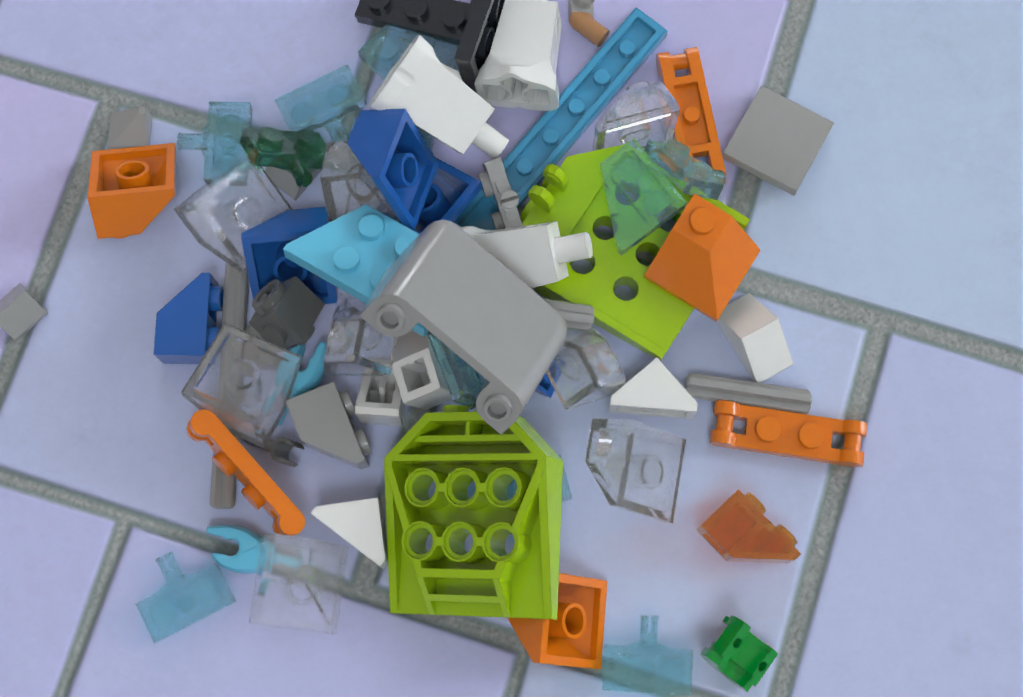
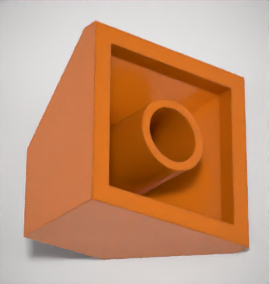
[87,143,176,239]
[644,193,761,322]
[507,573,608,669]

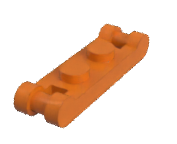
[656,47,726,188]
[709,400,868,467]
[186,409,305,539]

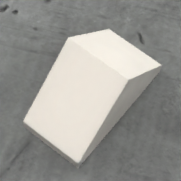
[716,293,793,383]
[608,358,698,419]
[355,359,406,427]
[311,497,388,569]

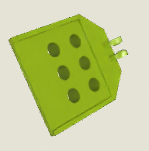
[520,144,750,361]
[384,405,563,620]

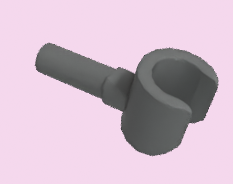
[243,432,304,467]

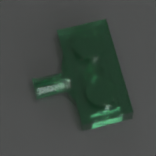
[240,127,334,187]

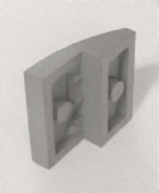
[722,86,834,196]

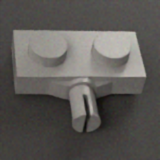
[478,157,522,230]

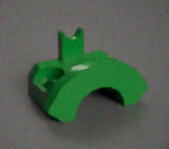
[700,615,778,692]

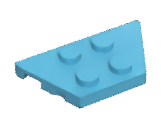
[283,204,428,337]

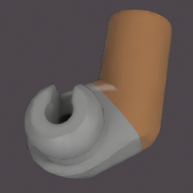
[568,0,610,47]

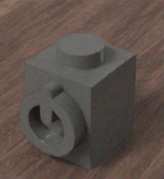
[249,276,325,351]

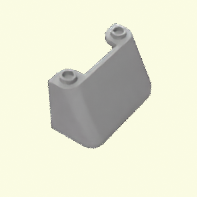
[360,220,567,435]

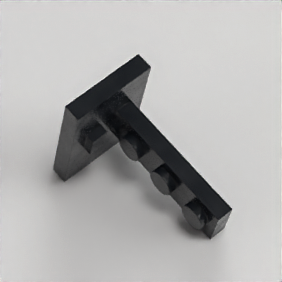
[355,0,505,93]

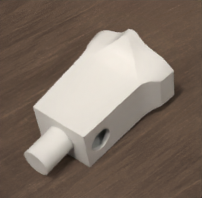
[474,0,562,111]
[368,35,509,159]
[461,221,593,288]

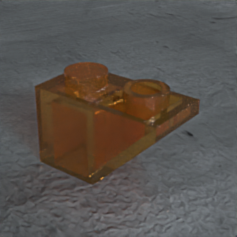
[696,489,801,563]

